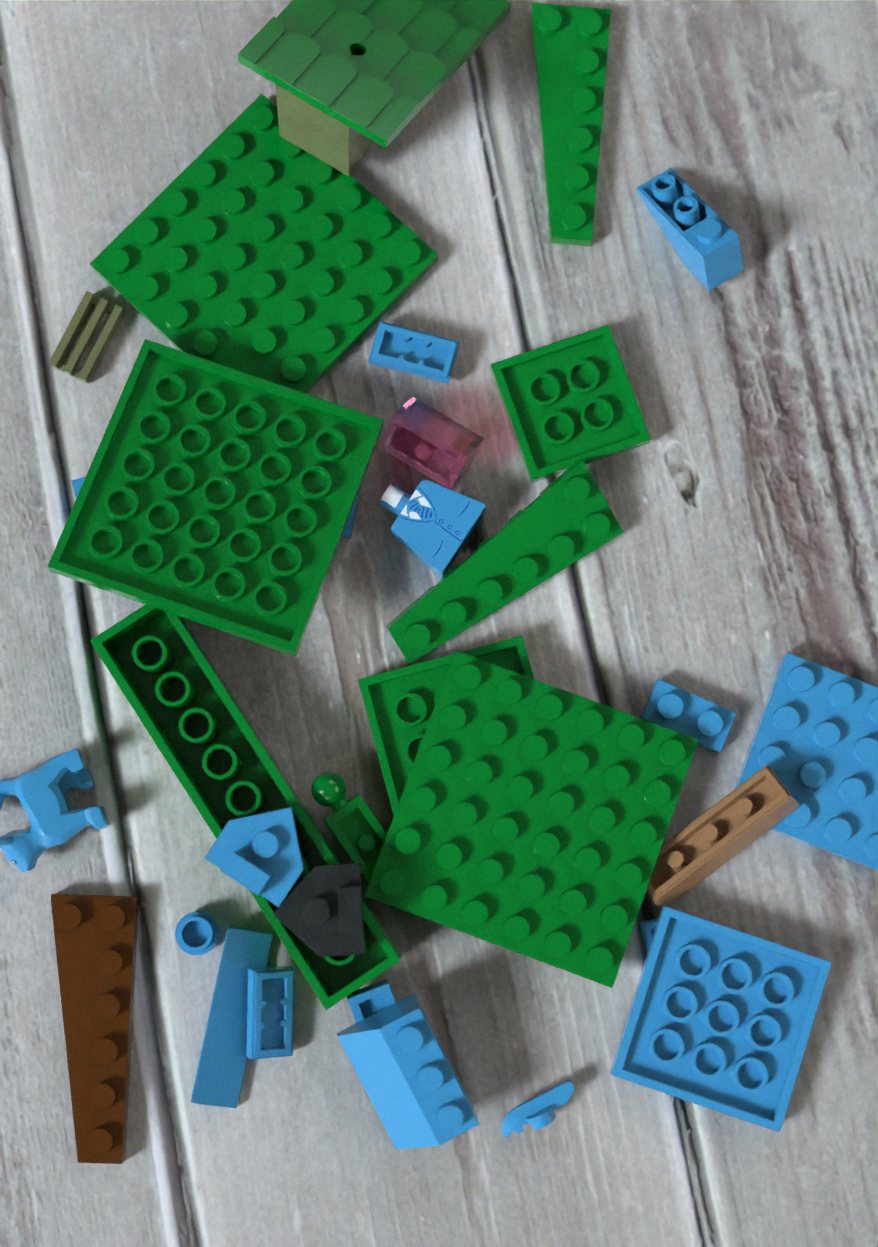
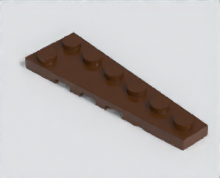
[51,894,139,1164]

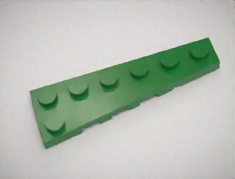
[531,3,611,247]
[386,460,623,664]

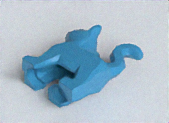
[0,748,110,873]

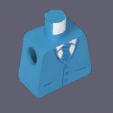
[379,479,486,578]

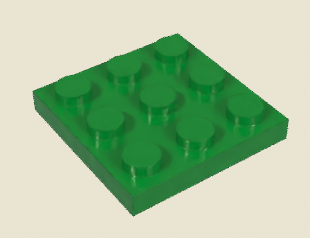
[490,325,651,483]

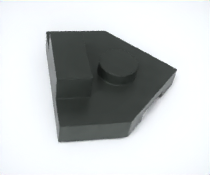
[273,863,366,957]

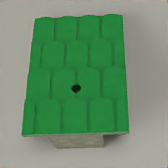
[238,0,511,177]

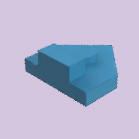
[205,807,304,907]

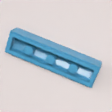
[191,926,274,1108]

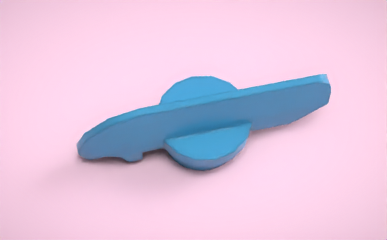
[501,1080,575,1137]

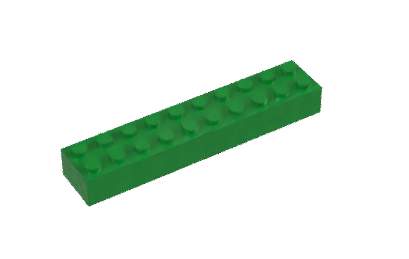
[90,605,402,1010]

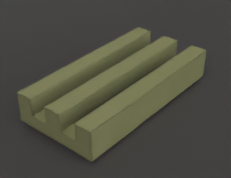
[49,291,126,384]

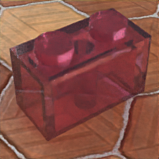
[379,396,484,490]

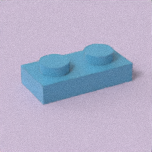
[640,679,737,753]

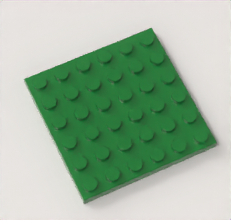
[90,94,438,394]
[47,339,384,657]
[365,650,699,988]

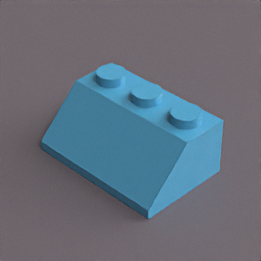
[337,993,479,1150]

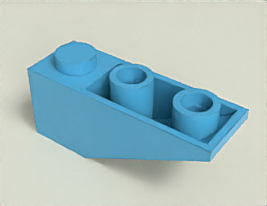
[637,168,744,291]

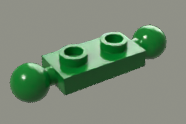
[311,772,404,912]

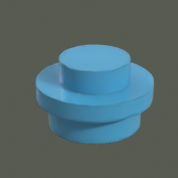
[175,911,219,955]

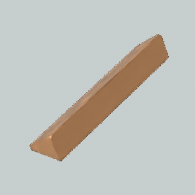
[646,765,799,908]

